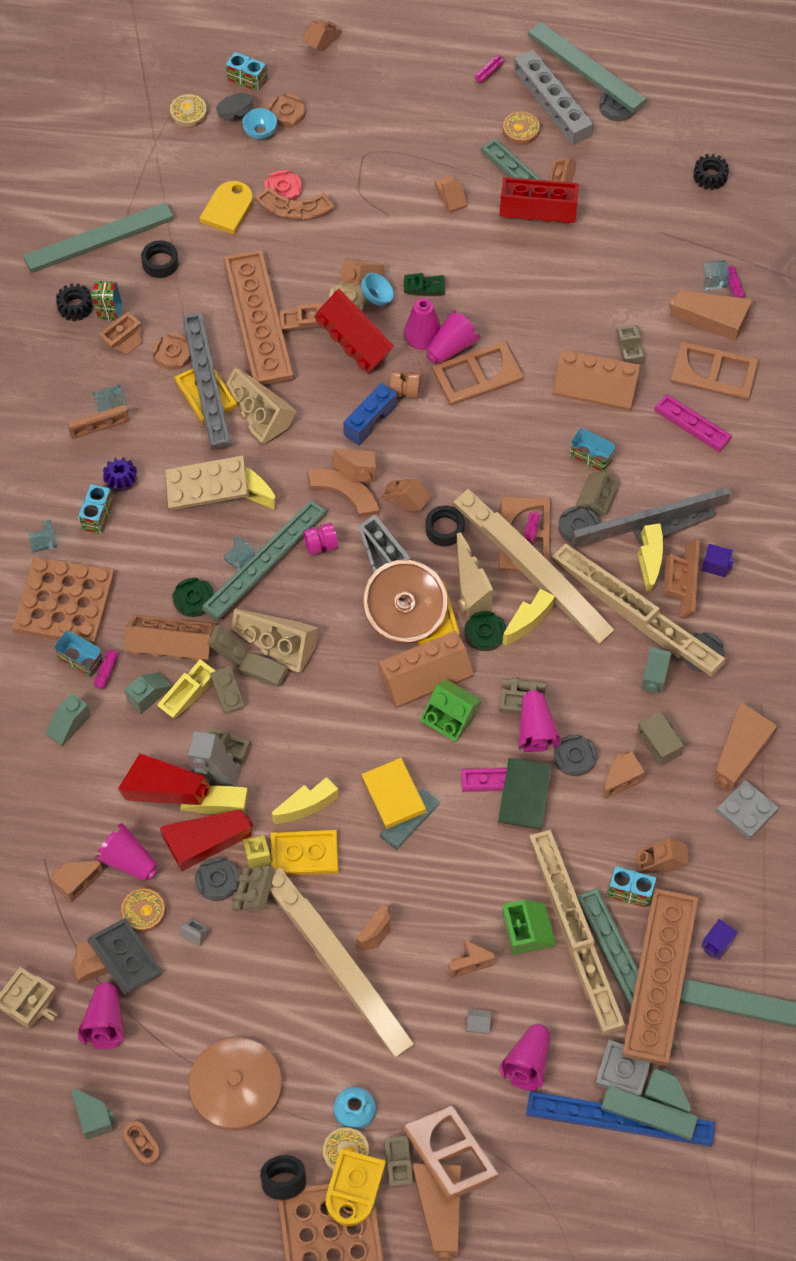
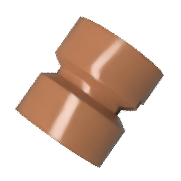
[390,371,420,399]

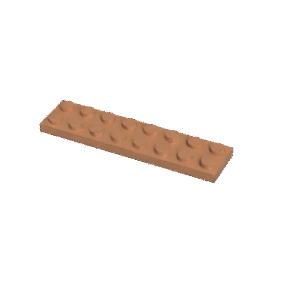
[224,250,293,385]
[622,888,698,1066]

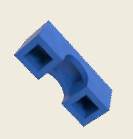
[343,383,397,446]

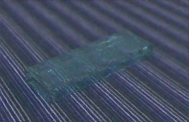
[380,789,440,850]

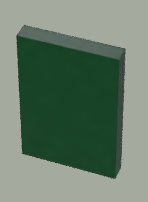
[498,758,552,830]

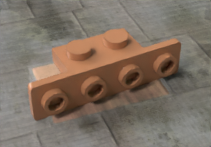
[664,539,701,619]

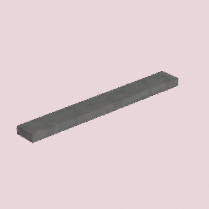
[182,313,231,450]
[572,487,731,548]

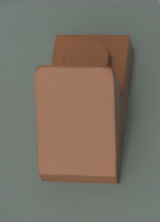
[435,175,467,213]
[448,940,495,978]

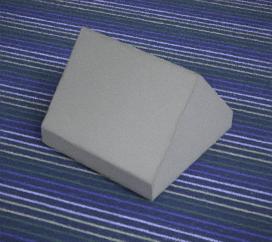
[181,919,210,947]
[466,1009,491,1034]

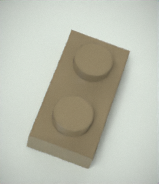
[207,625,249,667]
[209,666,245,713]

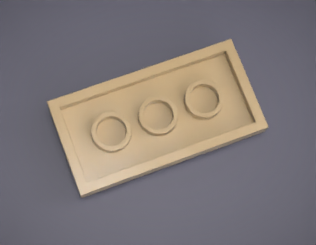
[165,455,249,510]

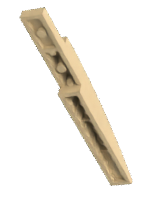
[453,489,614,645]
[552,544,725,677]
[529,830,625,1035]
[269,868,414,1059]

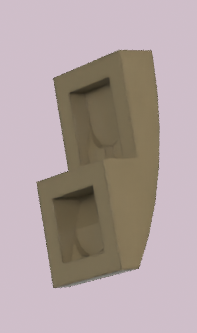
[617,325,645,364]
[238,652,288,687]
[207,727,252,763]
[384,1136,413,1186]

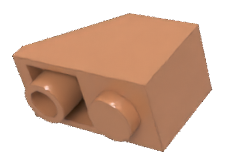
[302,19,342,50]
[381,478,431,511]
[636,838,689,873]

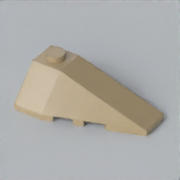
[226,367,297,443]
[456,532,493,618]
[231,608,319,673]

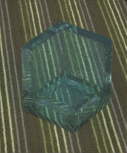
[703,260,729,289]
[93,385,126,413]
[29,520,57,553]
[224,536,255,571]

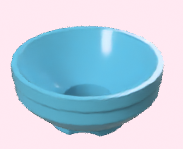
[243,108,277,139]
[361,273,394,306]
[334,1087,376,1130]

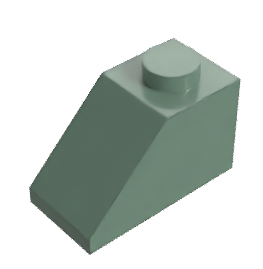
[641,647,671,694]
[124,672,173,714]
[46,693,91,746]
[644,1069,691,1113]
[71,1089,116,1140]

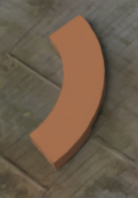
[254,186,335,220]
[307,468,379,517]

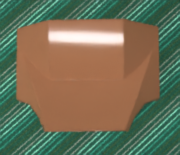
[98,312,142,355]
[356,904,391,951]
[72,940,109,983]

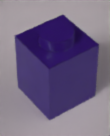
[701,544,735,577]
[701,919,738,960]

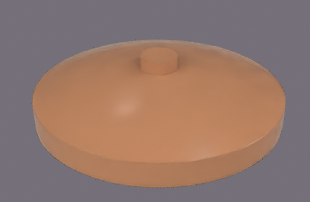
[363,560,447,644]
[189,1038,282,1130]

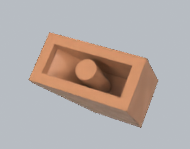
[339,257,384,285]
[332,448,376,483]
[603,751,645,799]
[50,861,103,903]

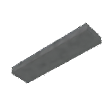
[633,508,715,546]

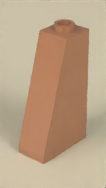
[669,290,752,341]
[714,702,777,791]
[413,1164,461,1261]

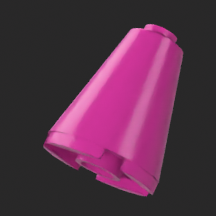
[403,298,442,350]
[426,310,481,364]
[518,690,561,752]
[95,823,158,882]
[78,982,124,1049]
[499,1024,551,1091]

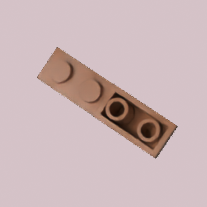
[280,303,360,332]

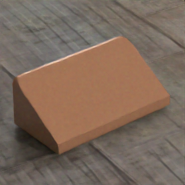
[549,158,576,183]

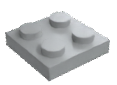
[716,780,779,840]
[595,1040,650,1097]

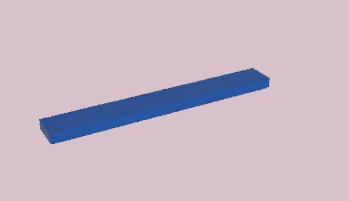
[526,1091,715,1147]

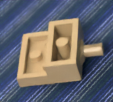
[0,967,59,1030]

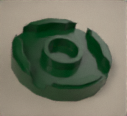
[172,577,214,617]
[464,611,506,651]

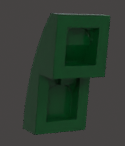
[404,273,445,296]

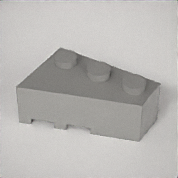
[359,514,411,572]
[188,731,241,787]

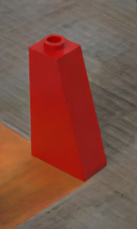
[118,753,211,805]
[160,809,253,872]

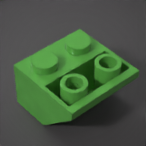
[420,679,482,742]
[501,900,556,955]

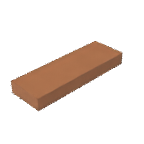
[67,405,129,439]

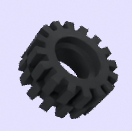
[693,154,729,190]
[56,283,93,321]

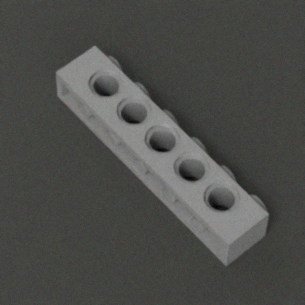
[514,50,594,145]

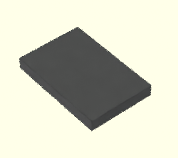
[87,918,163,995]

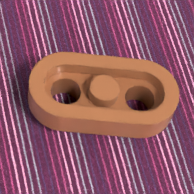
[123,1121,160,1166]

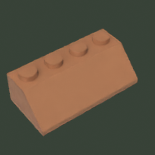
[553,349,640,411]
[124,615,217,661]
[379,631,474,708]

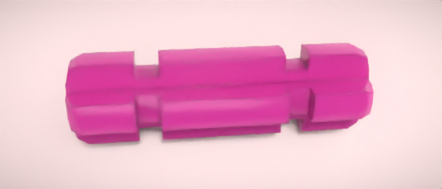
[474,55,504,83]
[725,266,745,298]
[524,512,540,546]
[94,649,118,689]

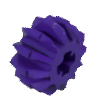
[103,457,137,492]

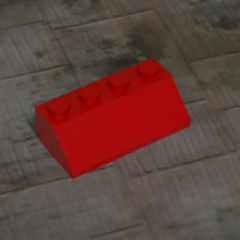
[499,177,579,223]
[314,288,394,374]

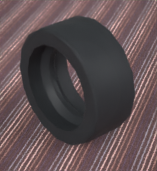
[141,240,179,278]
[425,505,464,546]
[260,1155,306,1200]

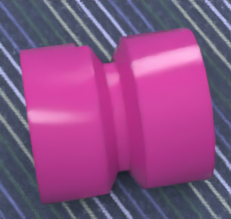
[303,523,339,556]

